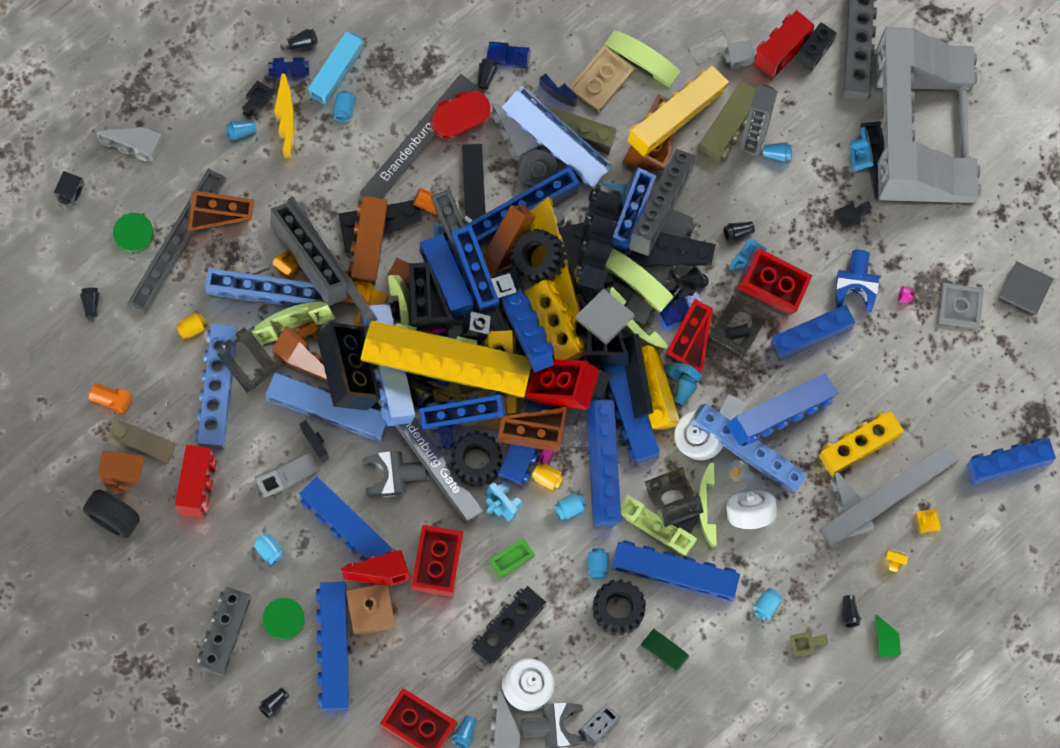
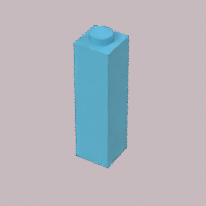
[308,31,364,105]

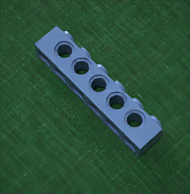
[205,268,325,307]
[195,324,238,450]
[689,404,807,492]

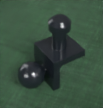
[669,266,709,301]

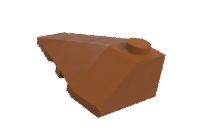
[622,94,674,171]
[272,326,328,384]

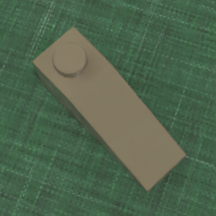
[107,419,176,463]

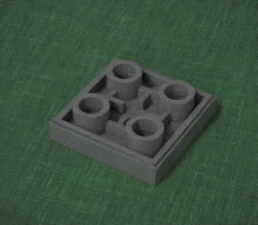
[999,261,1054,315]

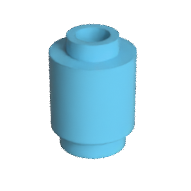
[554,493,586,520]
[254,533,284,565]
[753,588,782,620]

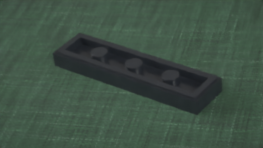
[860,121,884,200]
[462,144,486,221]
[623,334,654,419]

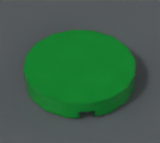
[113,213,154,253]
[263,598,305,640]

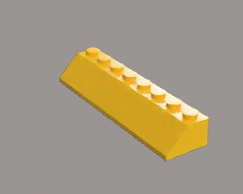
[361,321,531,399]

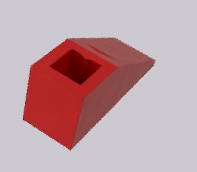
[341,550,410,586]

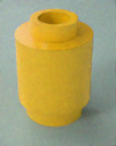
[175,312,207,340]
[532,463,564,491]

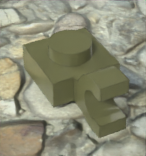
[790,632,828,657]

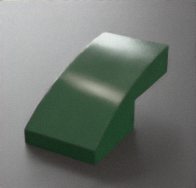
[641,628,689,673]

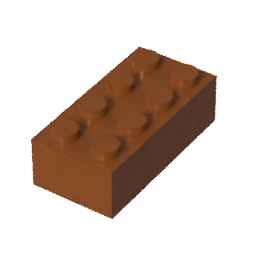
[348,196,388,285]

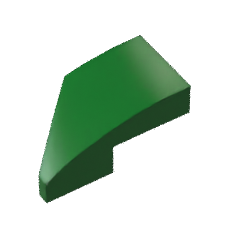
[875,615,901,657]

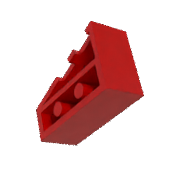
[666,299,713,372]

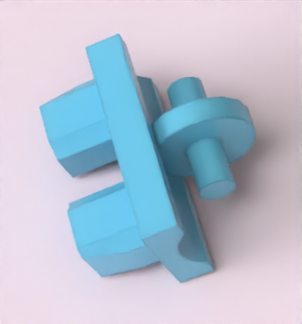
[484,481,523,522]

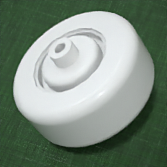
[675,409,723,461]
[726,490,777,529]
[502,658,555,711]

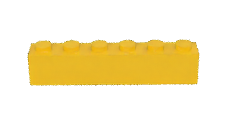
[627,66,729,157]

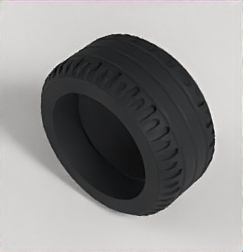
[83,489,140,538]

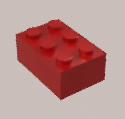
[754,10,815,81]
[736,248,813,315]
[525,359,599,409]
[175,445,218,518]
[411,525,464,597]
[380,688,457,748]

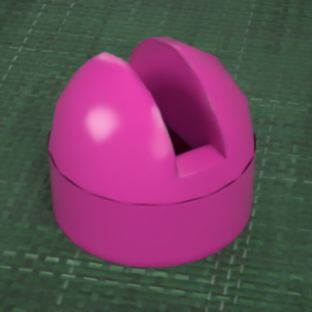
[898,286,915,303]

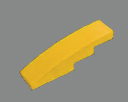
[274,74,295,159]

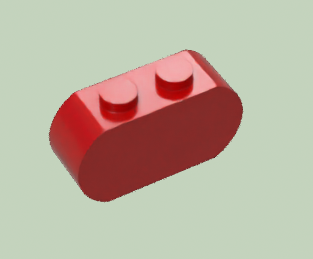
[430,90,491,140]

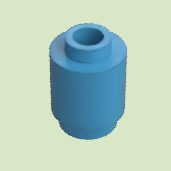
[333,91,356,122]
[588,548,609,579]

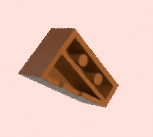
[186,191,254,232]
[498,407,567,452]
[98,451,144,494]

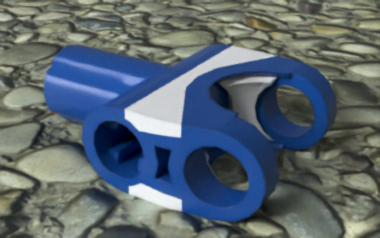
[835,250,879,312]

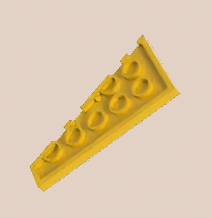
[530,197,581,324]

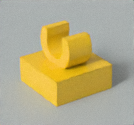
[915,509,941,533]
[885,548,909,572]

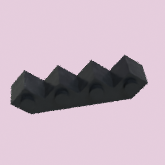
[574,184,622,291]

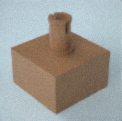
[346,585,396,636]

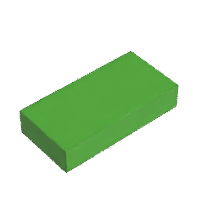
[489,538,535,579]

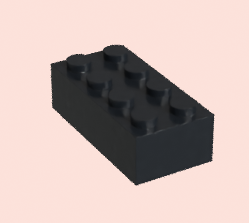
[316,322,381,411]

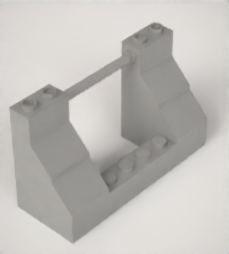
[875,27,981,203]

